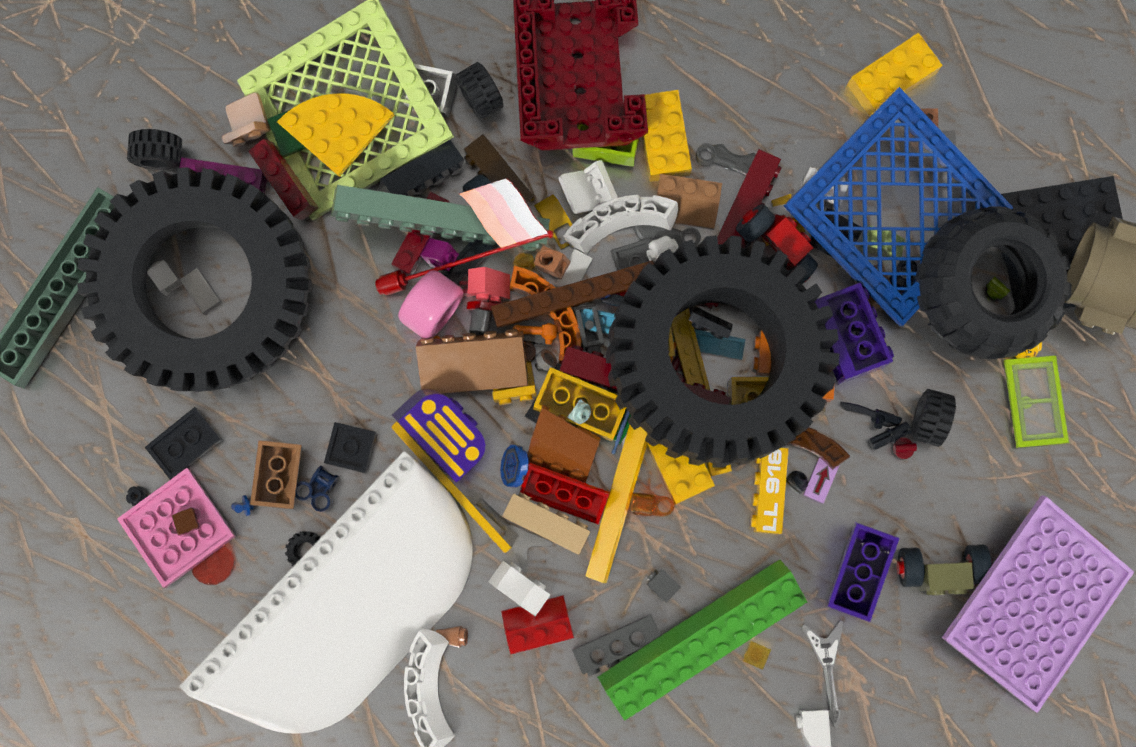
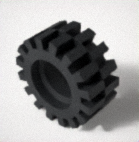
[285,531,321,567]

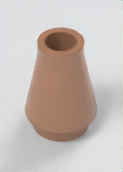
[436,626,468,648]

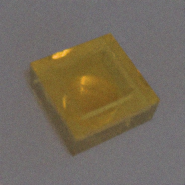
[742,641,771,670]

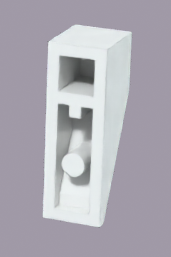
[796,708,831,747]

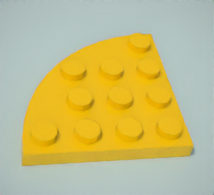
[277,93,395,177]

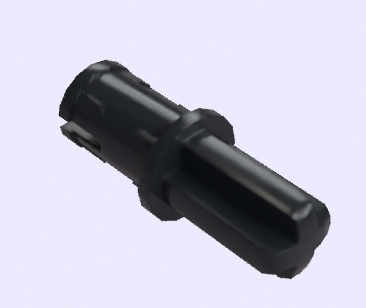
[870,421,912,450]

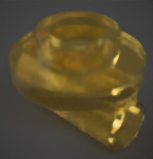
[513,253,535,271]

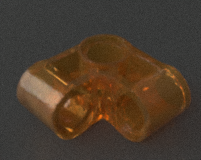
[631,492,674,517]

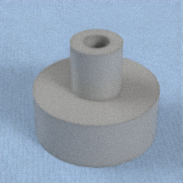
[535,349,557,371]

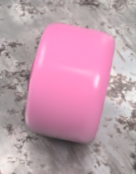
[398,270,464,338]

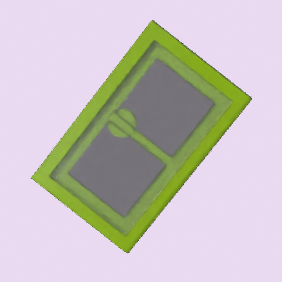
[1004,356,1069,448]

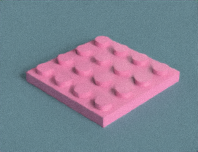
[117,468,236,588]

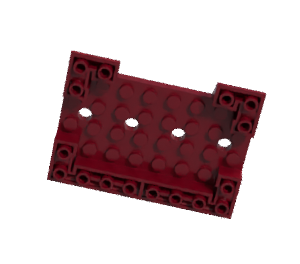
[513,0,648,150]

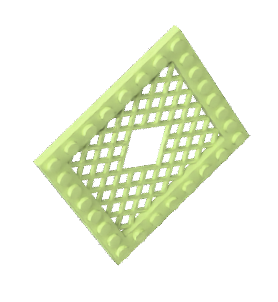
[237,0,454,221]

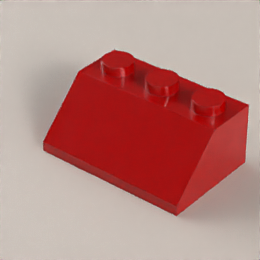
[501,595,574,655]

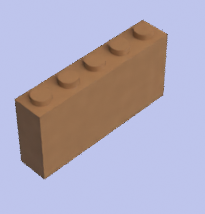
[415,329,529,394]

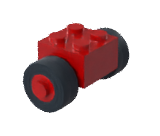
[736,204,818,284]

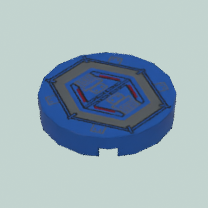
[500,445,529,487]

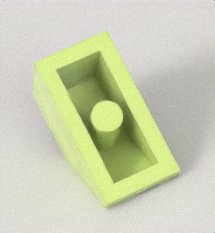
[860,225,905,257]

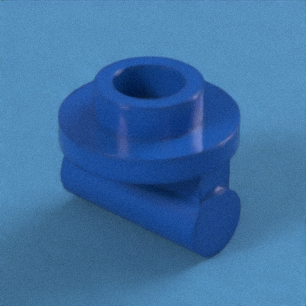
[231,495,254,516]

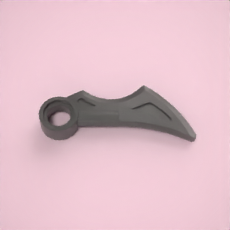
[695,143,756,175]
[633,225,701,247]

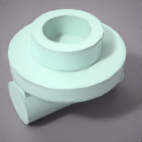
[568,400,591,424]

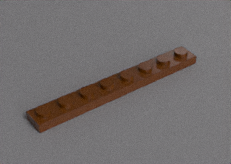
[491,260,654,328]

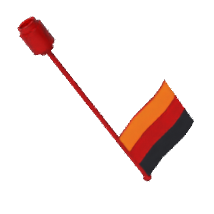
[375,178,553,296]

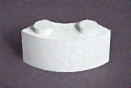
[488,561,550,616]

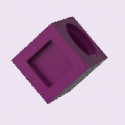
[421,238,459,271]

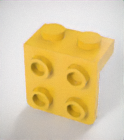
[492,362,537,405]

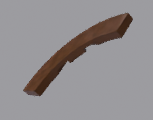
[787,427,850,470]

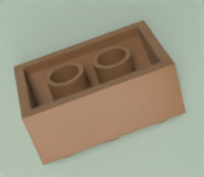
[657,174,722,229]
[250,440,302,509]

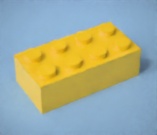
[847,32,943,116]
[642,90,692,182]
[533,367,626,442]
[647,443,715,505]

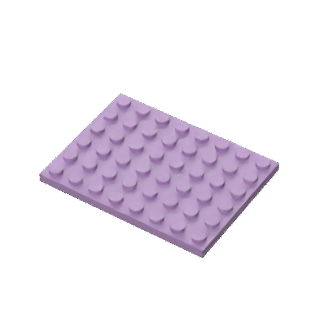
[942,495,1134,713]

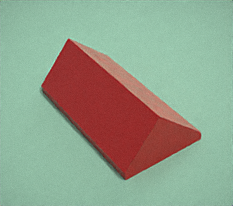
[520,462,610,524]

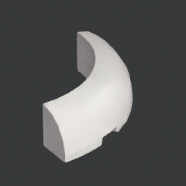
[563,195,678,255]
[404,629,455,747]

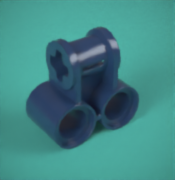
[295,465,339,513]

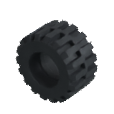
[456,62,504,120]
[127,129,182,170]
[911,389,956,447]

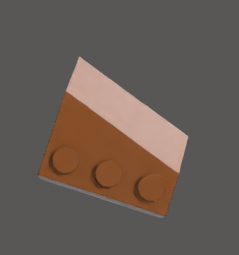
[527,404,601,483]

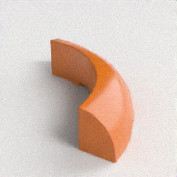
[510,266,581,364]

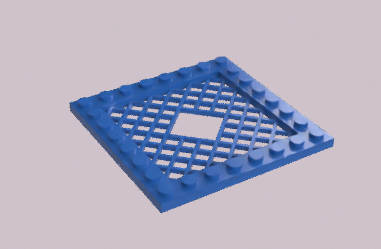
[784,87,1013,326]

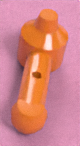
[513,323,558,345]

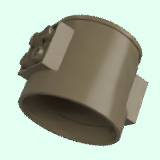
[1064,216,1136,335]

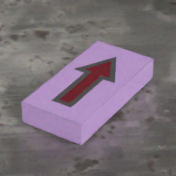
[803,458,840,504]

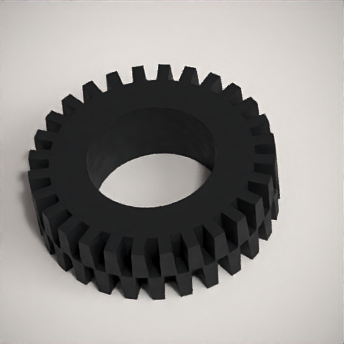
[77,167,312,392]
[606,235,839,468]

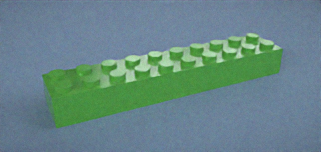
[597,559,807,721]

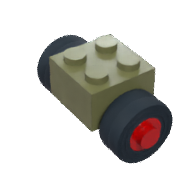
[896,544,993,595]

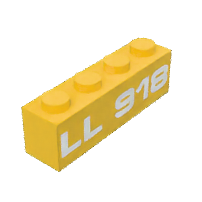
[751,448,789,535]

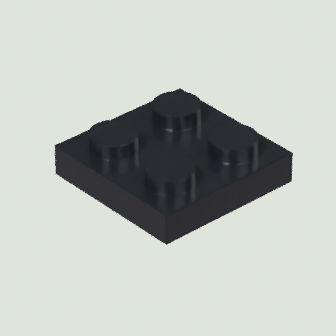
[324,422,376,473]

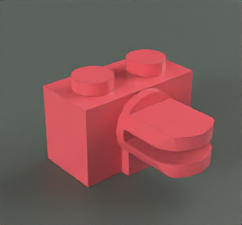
[459,267,510,303]

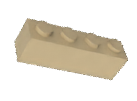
[502,492,590,555]

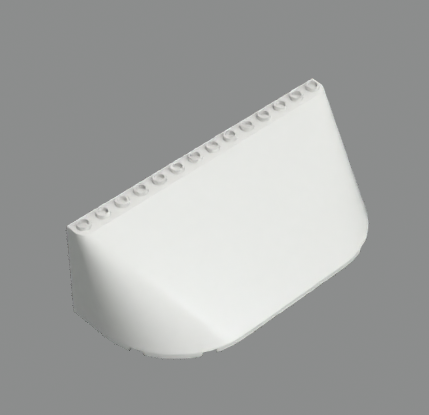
[179,451,473,734]

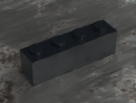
[378,140,464,196]

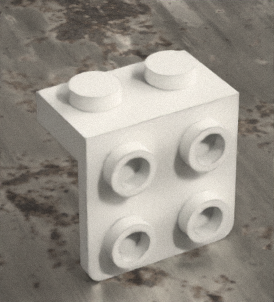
[559,160,618,214]

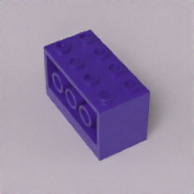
[815,282,894,385]

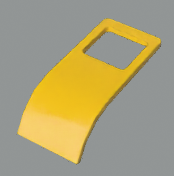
[534,194,572,249]

